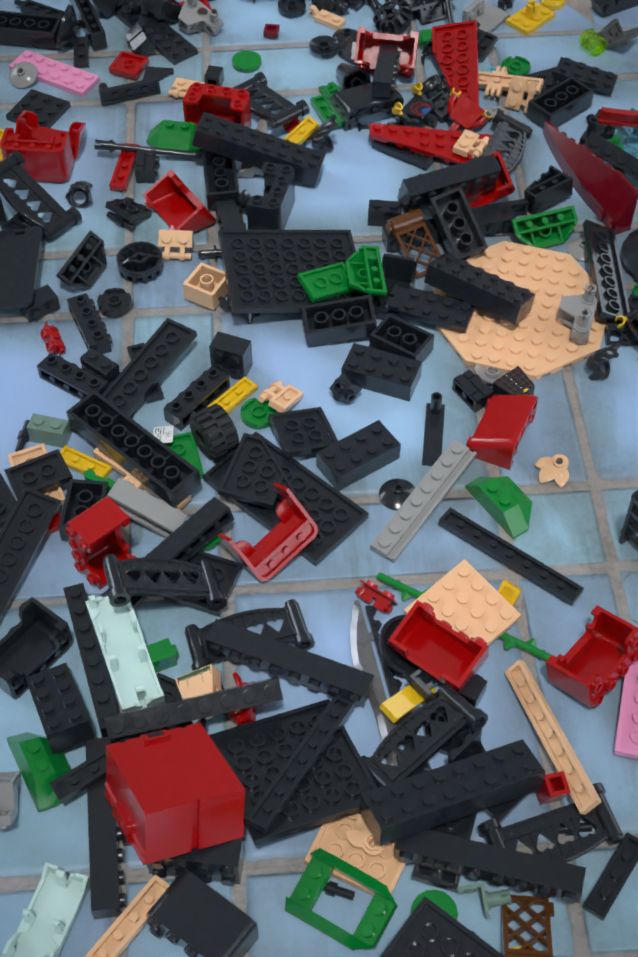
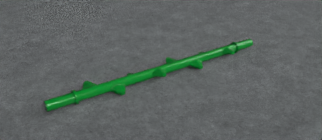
[376,572,551,661]

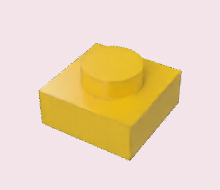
[498,580,523,607]

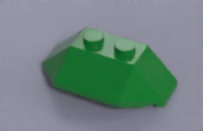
[146,120,204,152]
[511,205,578,248]
[345,245,387,296]
[465,476,532,539]
[6,732,71,812]

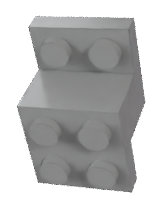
[0,771,21,829]

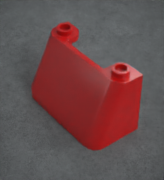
[15,110,86,160]
[142,169,216,233]
[466,395,538,470]

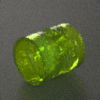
[579,29,607,57]

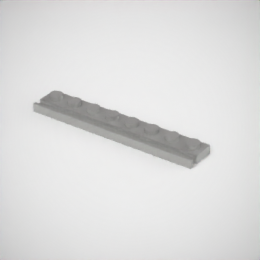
[370,439,477,564]

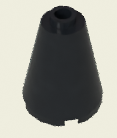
[336,63,371,90]

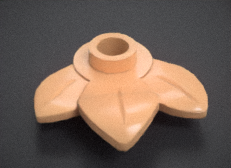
[535,454,569,488]
[346,813,385,856]

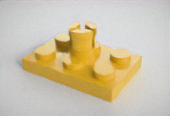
[505,0,556,37]

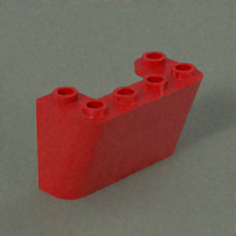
[466,151,515,207]
[388,600,489,692]

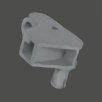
[178,0,224,36]
[557,284,597,344]

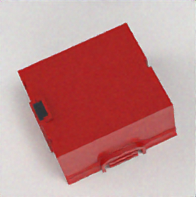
[104,722,245,865]

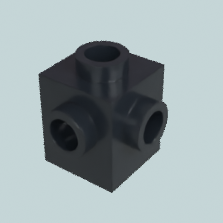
[329,372,363,404]

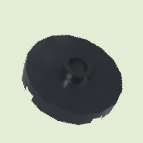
[278,0,306,17]
[97,288,132,317]

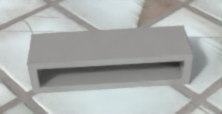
[107,478,188,538]

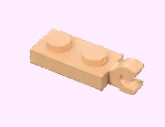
[308,5,346,31]

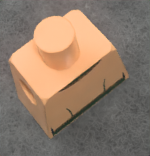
[175,664,221,720]

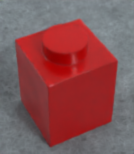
[536,771,571,805]

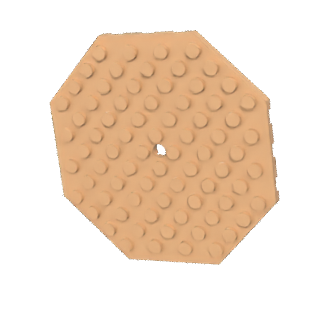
[434,241,607,381]

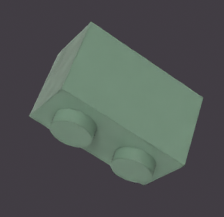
[26,413,72,448]

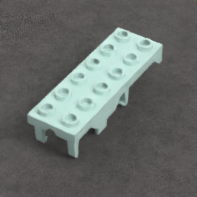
[85,595,165,712]
[2,862,90,957]

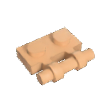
[504,75,537,113]
[168,78,205,99]
[452,129,490,158]
[158,230,193,261]
[258,380,304,413]

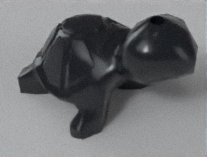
[311,0,349,14]

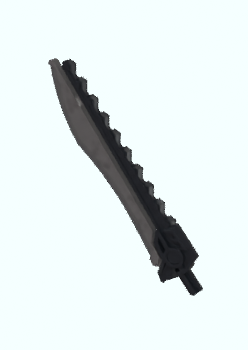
[350,600,432,777]

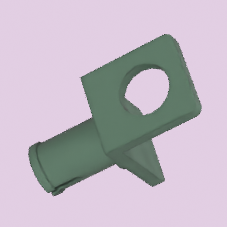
[457,883,512,919]

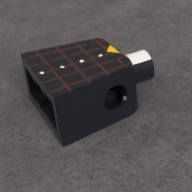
[492,366,535,395]

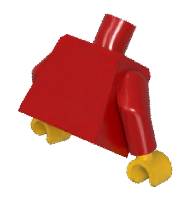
[447,88,492,131]

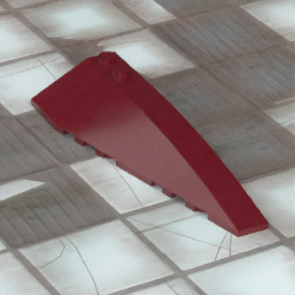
[543,121,638,235]

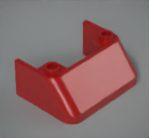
[217,482,318,581]

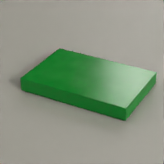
[297,262,356,303]
[164,432,204,479]

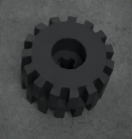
[189,403,239,460]

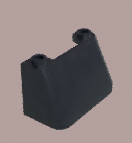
[330,82,404,132]

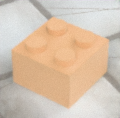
[183,262,228,310]

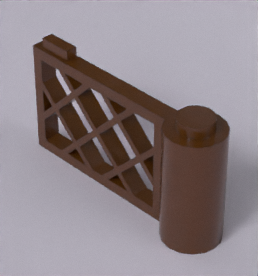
[385,208,441,279]
[501,895,554,957]

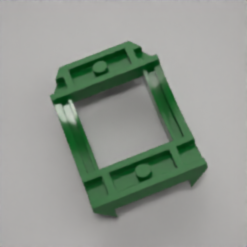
[285,848,398,951]

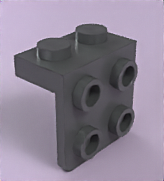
[598,18,638,49]

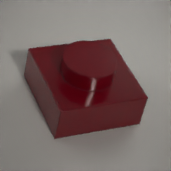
[263,24,280,39]

